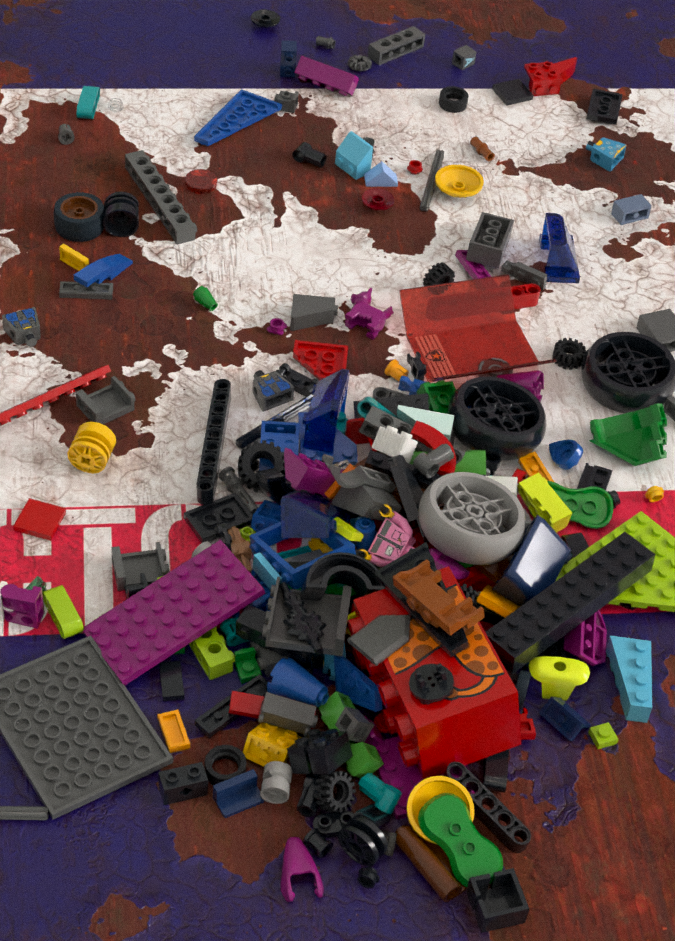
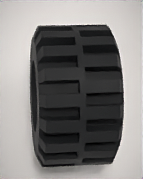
[238,440,285,493]

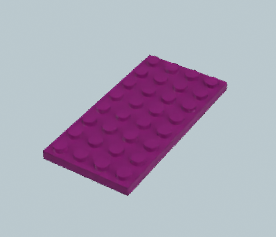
[83,540,266,685]

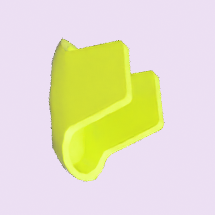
[529,656,590,701]

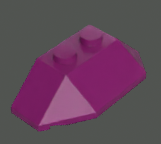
[564,610,607,666]

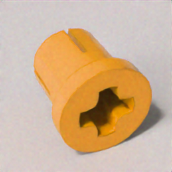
[384,359,409,382]

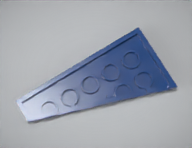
[194,89,282,146]

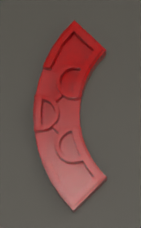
[410,421,456,476]

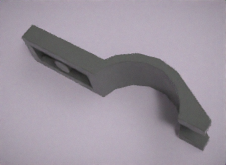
[322,454,397,492]

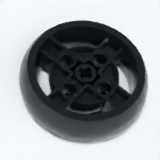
[581,332,675,413]
[448,376,547,460]

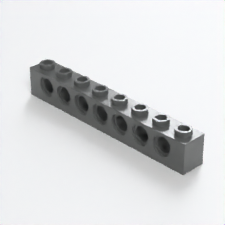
[125,150,197,245]

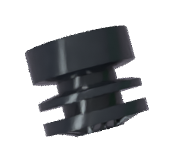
[103,192,139,237]

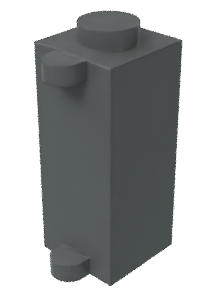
[258,692,318,736]

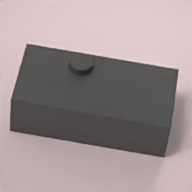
[466,212,514,268]

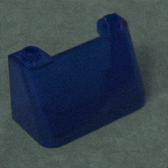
[280,489,350,538]

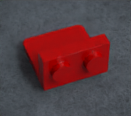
[524,61,562,96]

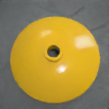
[435,165,484,198]
[406,776,474,844]

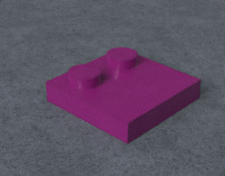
[429,548,470,579]

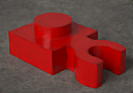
[519,708,536,740]

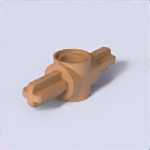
[228,527,252,572]

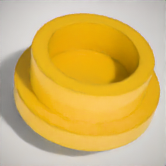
[645,486,664,502]

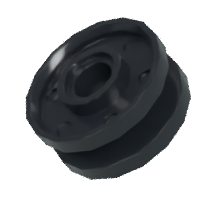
[337,816,388,867]

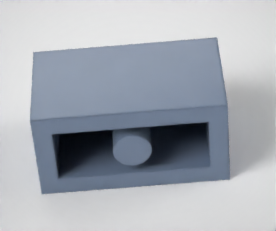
[611,194,652,225]

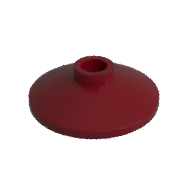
[362,188,394,210]

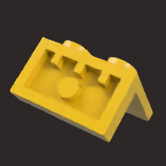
[243,722,302,767]

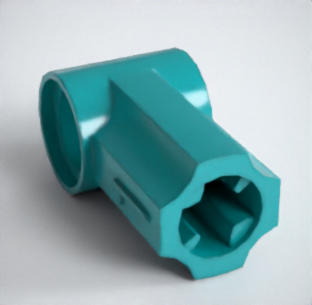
[358,773,402,814]

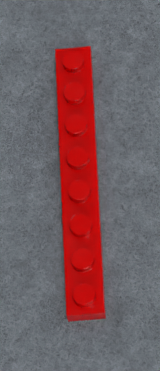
[0,364,111,425]

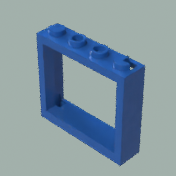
[249,509,356,590]

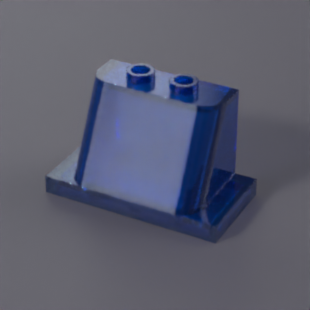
[539,213,580,283]

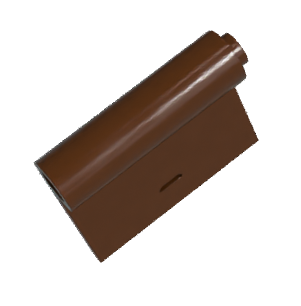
[393,825,467,902]

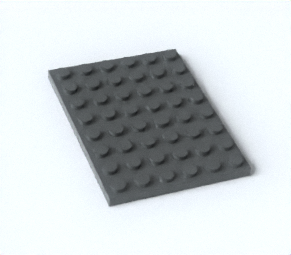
[0,635,173,820]

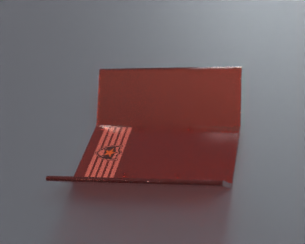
[399,274,557,382]

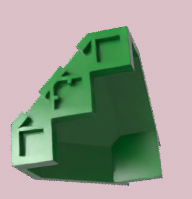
[589,403,667,466]

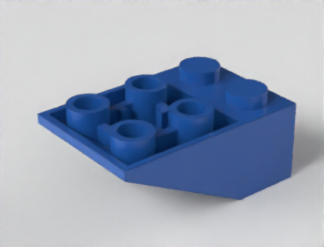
[259,421,300,479]

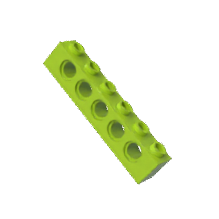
[157,576,235,680]

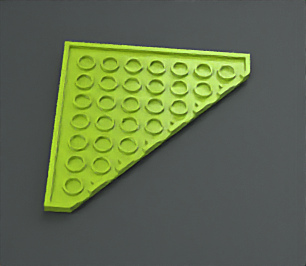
[555,511,675,612]

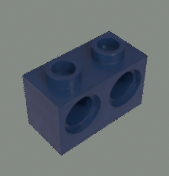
[280,40,297,77]

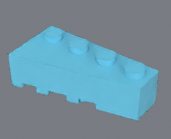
[606,636,652,723]

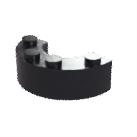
[256,460,324,510]
[300,552,385,600]

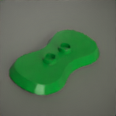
[529,481,613,528]
[418,793,503,887]

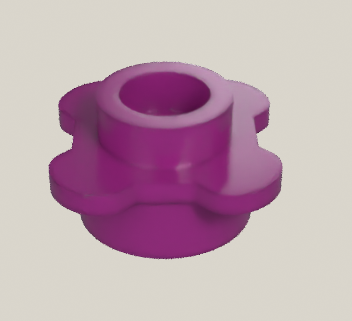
[267,318,287,335]

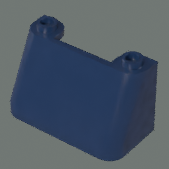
[493,515,572,607]

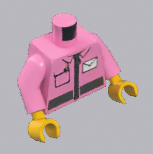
[358,504,416,568]

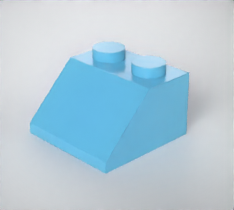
[335,131,373,180]

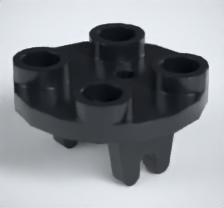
[409,663,454,705]

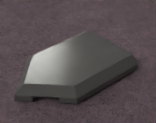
[347,615,411,666]

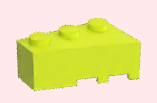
[518,472,572,532]

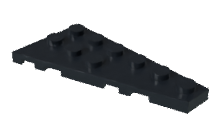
[374,542,469,657]

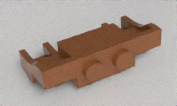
[393,559,485,636]

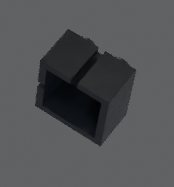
[287,729,353,774]
[466,868,529,933]

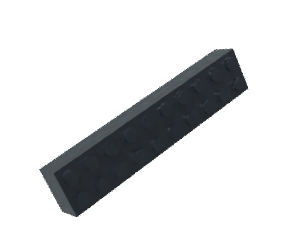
[485,532,656,674]

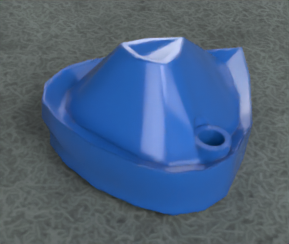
[549,439,583,470]

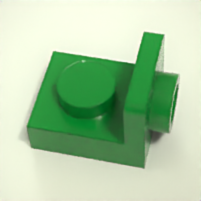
[234,647,262,684]

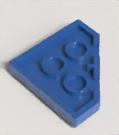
[298,412,358,466]

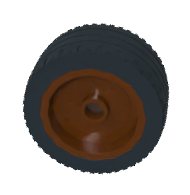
[54,192,105,242]

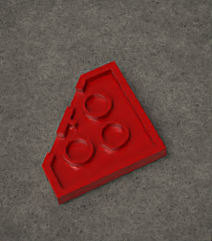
[293,340,348,388]

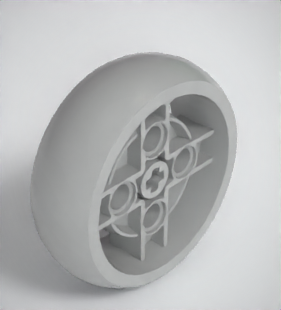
[418,472,526,565]

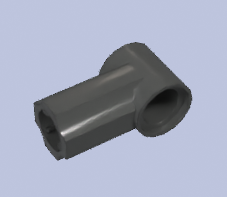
[413,444,454,478]

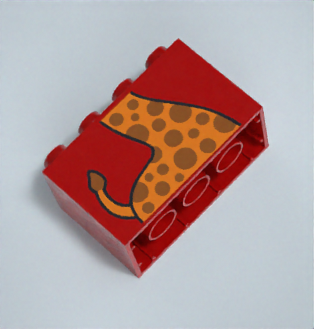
[347,566,521,780]

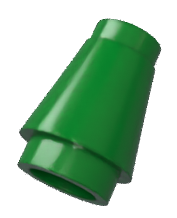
[193,286,218,311]

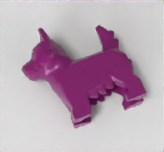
[345,288,394,340]

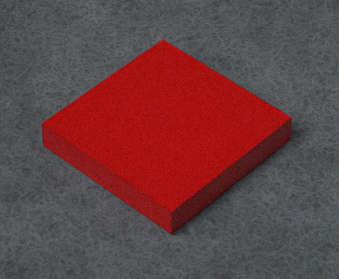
[13,498,66,541]

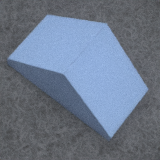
[364,161,398,187]

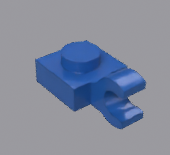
[398,376,425,395]

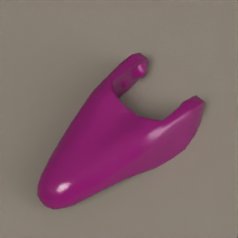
[281,837,324,902]

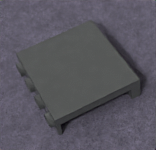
[262,577,352,656]

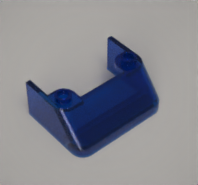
[303,369,350,453]

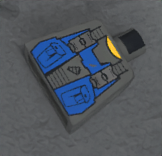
[2,307,41,347]
[252,370,294,412]

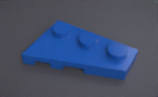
[334,655,382,712]

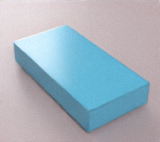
[252,552,282,590]

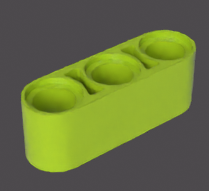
[42,585,84,639]

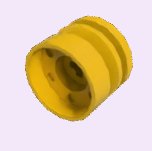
[67,422,116,474]

